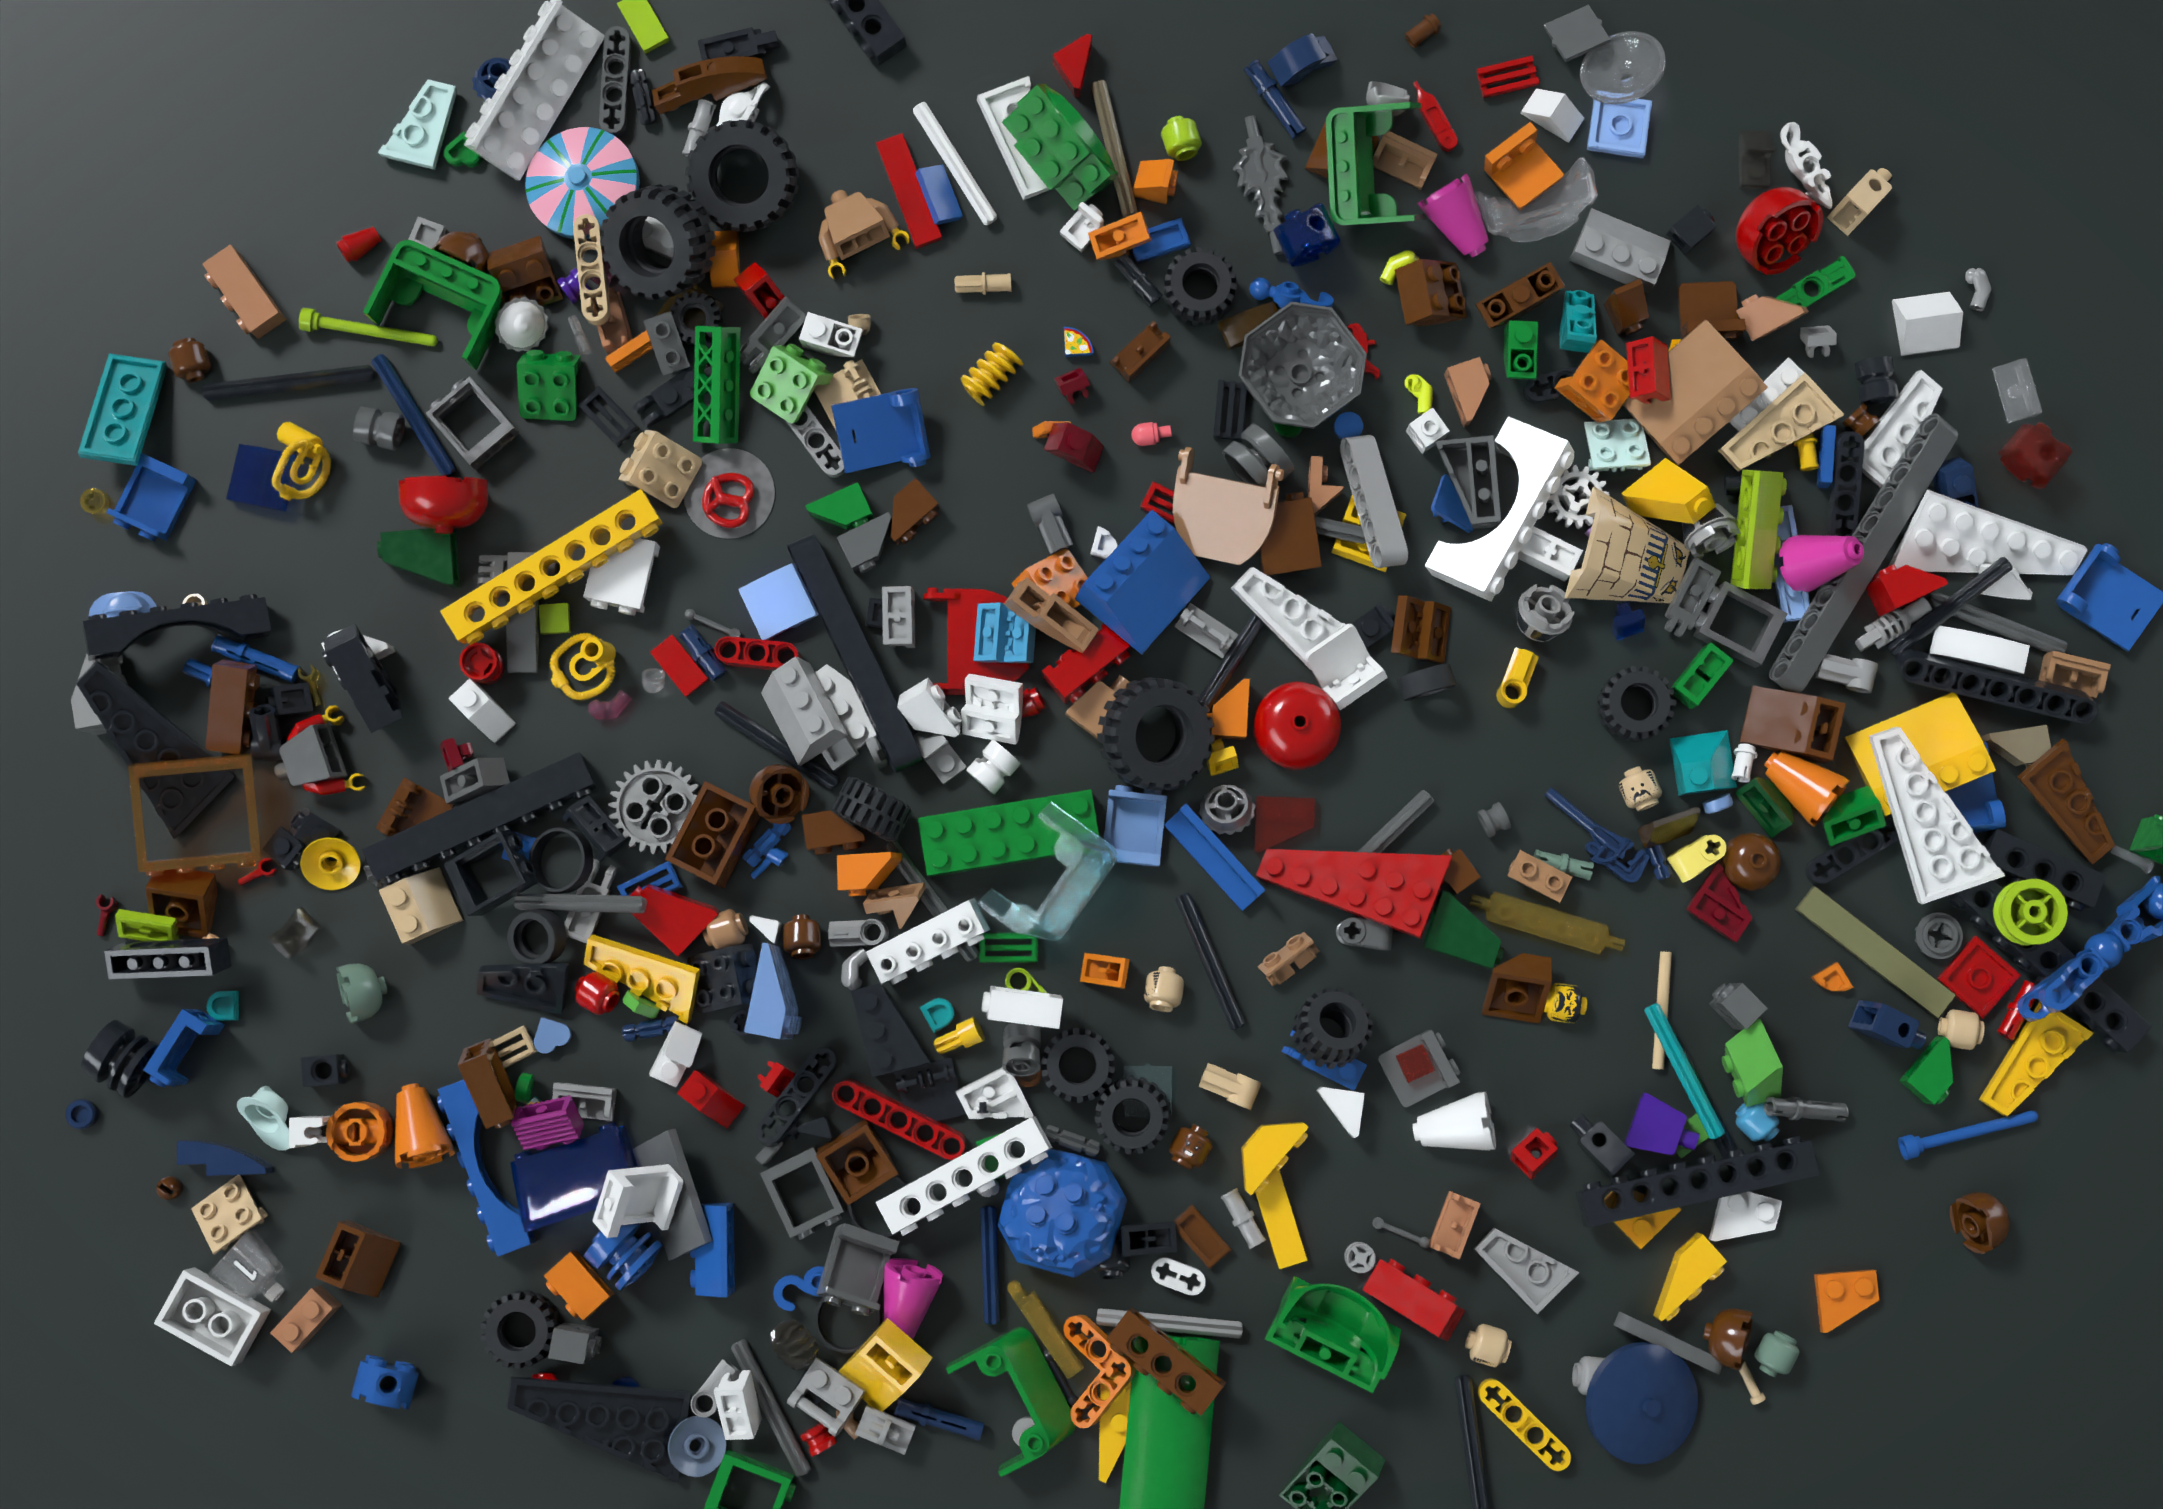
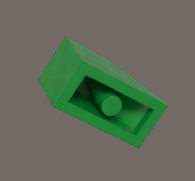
[805,482,874,530]
[1822,785,1886,846]
[1899,1036,1953,1105]

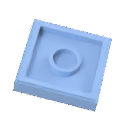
[1587,92,1652,158]

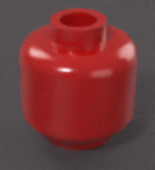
[575,972,620,1015]

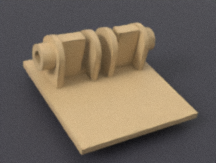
[814,359,881,432]
[191,1175,267,1254]

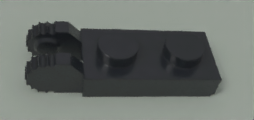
[633,363,709,428]

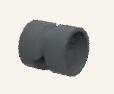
[353,406,405,451]
[1002,1023,1042,1077]

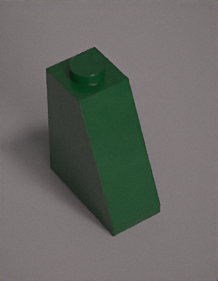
[377,528,460,589]
[1422,891,1504,969]

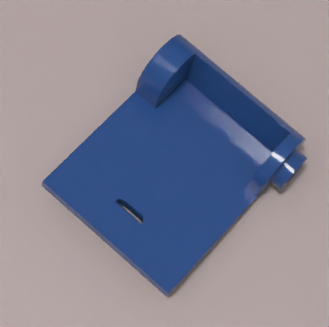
[831,388,931,473]
[2056,543,2163,652]
[1945,742,2006,833]

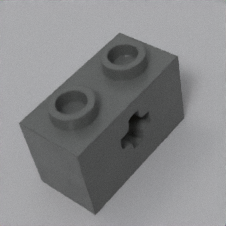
[1709,983,1768,1029]
[548,1322,602,1364]

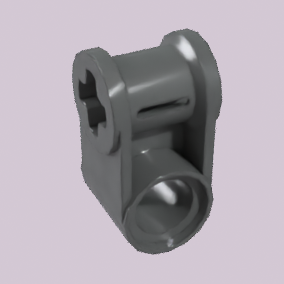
[1336,917,1393,951]

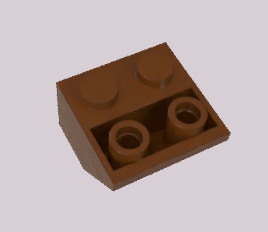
[487,235,563,306]
[1395,259,1467,326]
[315,1219,402,1298]

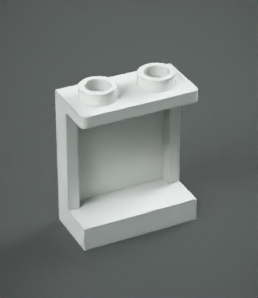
[583,532,660,616]
[593,1164,683,1238]

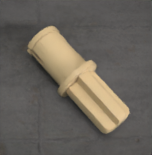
[954,272,1011,295]

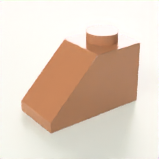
[1736,294,1809,341]
[1444,357,1491,427]

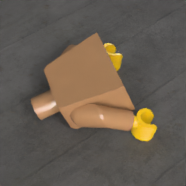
[819,190,909,280]

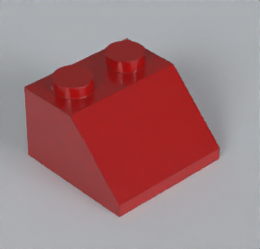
[1866,564,1948,617]

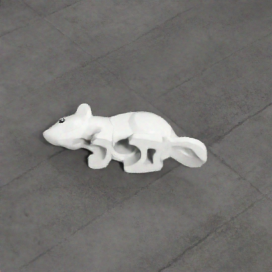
[707,82,770,133]
[1780,122,1832,209]

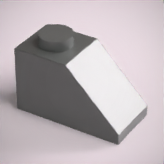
[837,512,892,573]
[440,758,510,804]

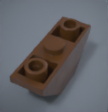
[1475,262,1565,329]

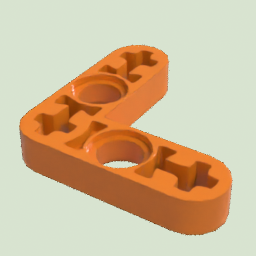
[1063,1315,1136,1428]

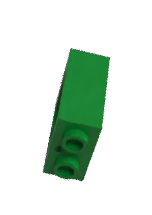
[704,1449,797,1509]

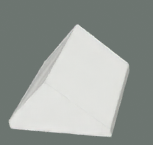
[1892,292,1963,356]

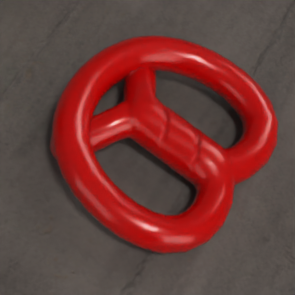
[702,473,754,528]

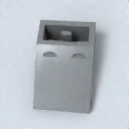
[71,654,127,735]

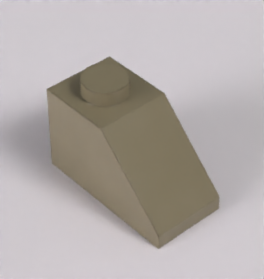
[1981,725,2051,769]

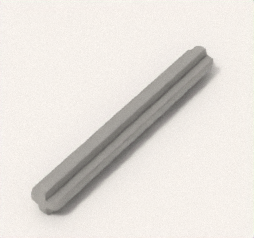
[1096,1308,1243,1338]

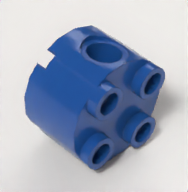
[351,1354,419,1409]

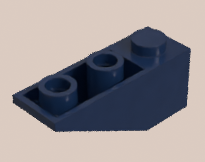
[1933,457,1979,508]

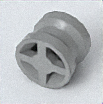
[1344,1242,1375,1273]

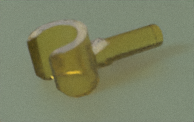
[298,664,322,706]

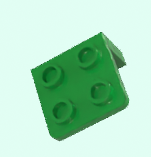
[517,350,581,421]

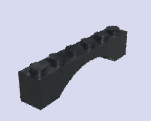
[83,594,271,661]

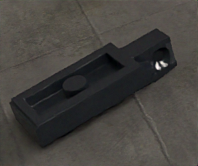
[698,27,780,60]

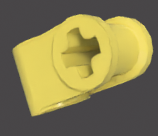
[1667,835,1726,883]

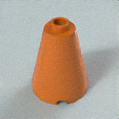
[1764,751,1850,827]
[395,1083,455,1168]

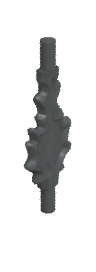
[1233,115,1290,255]

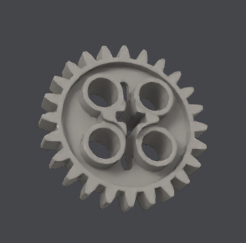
[608,760,700,855]

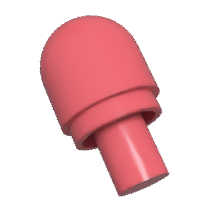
[1131,422,1172,446]

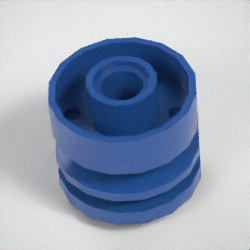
[583,1223,664,1291]

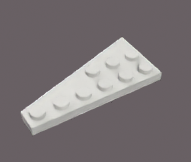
[1888,490,2087,575]

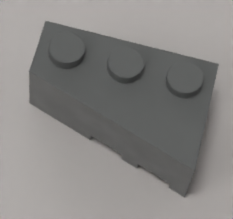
[1435,435,1502,530]

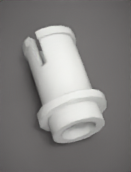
[1731,744,1758,783]

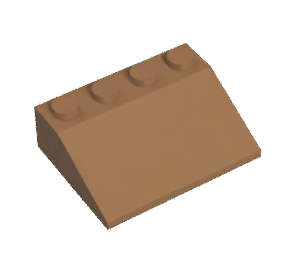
[1623,319,1768,465]

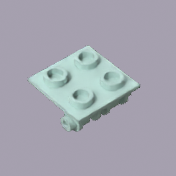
[1584,419,1651,473]

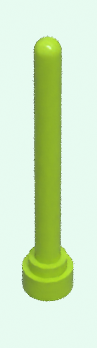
[299,307,438,346]

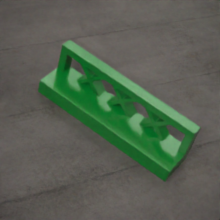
[693,326,741,444]

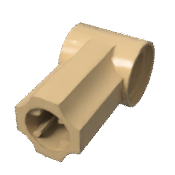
[1199,1063,1262,1110]

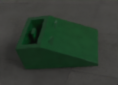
[1279,1422,1386,1509]

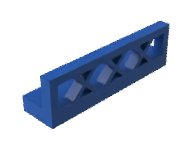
[1164,804,1265,911]

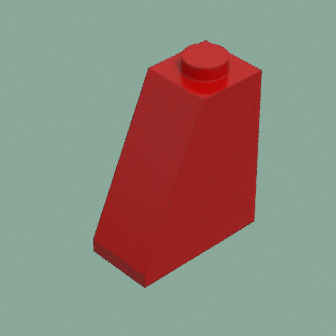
[629,884,719,957]

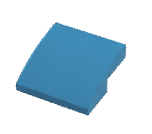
[973,603,1036,663]

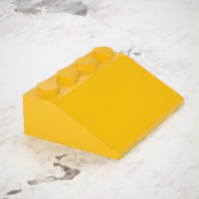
[1844,693,1996,817]

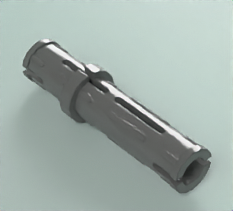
[1764,1096,1849,1122]

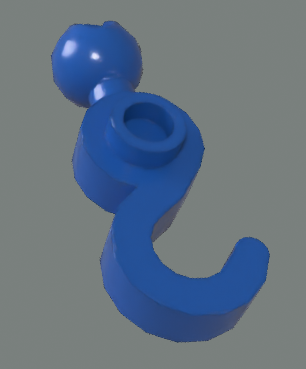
[1249,278,1334,309]
[773,1266,824,1311]

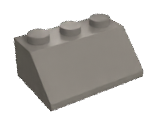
[1569,208,1671,293]
[761,656,848,766]

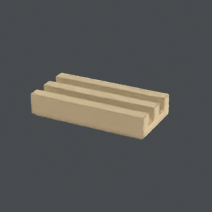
[493,1025,538,1068]

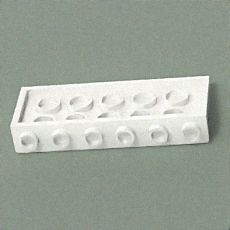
[464,0,605,180]

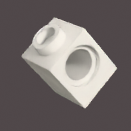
[1406,408,1449,454]

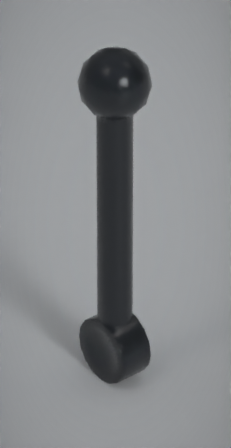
[1044,1349,1078,1407]

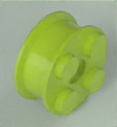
[1993,879,2068,945]

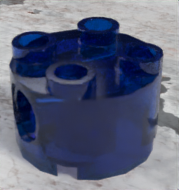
[1273,203,1341,267]

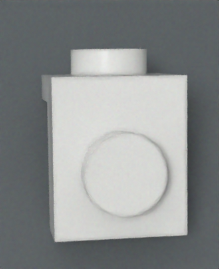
[1060,202,1104,253]

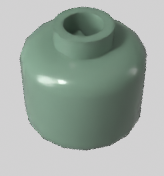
[1755,1330,1800,1377]

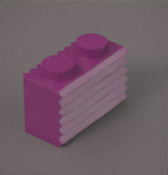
[511,1095,584,1150]

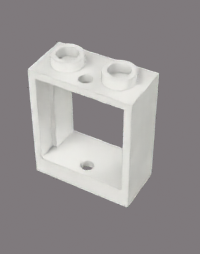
[982,986,1063,1029]

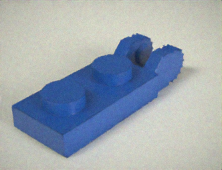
[1281,1030,1367,1091]

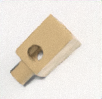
[1827,168,1893,236]

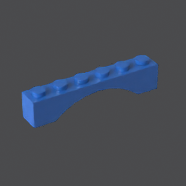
[437,1079,537,1257]

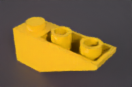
[1653,1233,1727,1322]

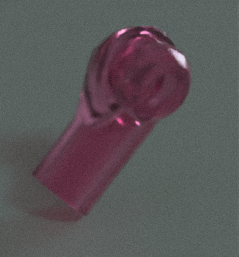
[588,690,632,720]

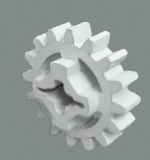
[1547,465,1609,529]

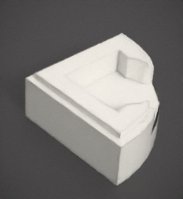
[1091,526,1118,559]

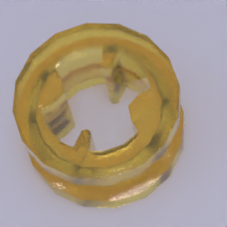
[80,488,110,515]

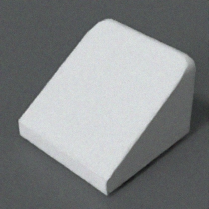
[749,915,782,944]

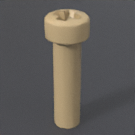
[1739,1361,1766,1405]

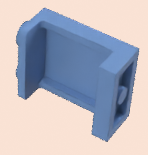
[1101,785,1167,867]

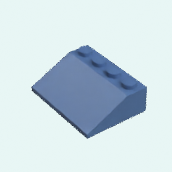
[744,943,802,1039]

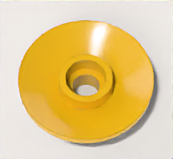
[300,837,361,890]

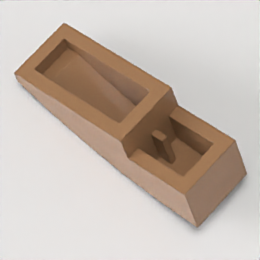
[1003,578,1099,653]

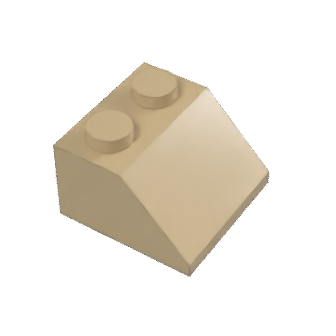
[379,867,463,945]

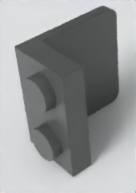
[1378,1030,1460,1107]

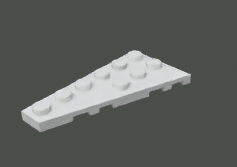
[1869,727,2005,904]

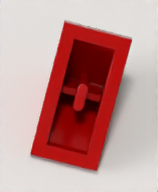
[1053,34,1092,98]

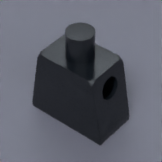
[1569,1113,1635,1179]

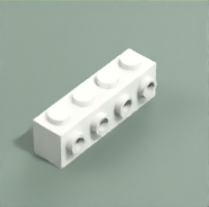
[866,898,990,985]

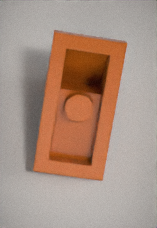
[1088,212,1152,260]

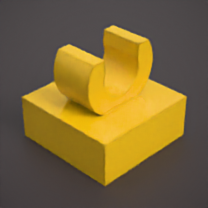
[1207,738,1239,776]

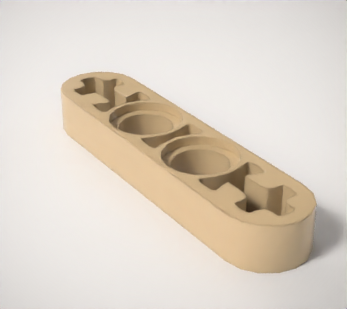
[573,214,610,326]

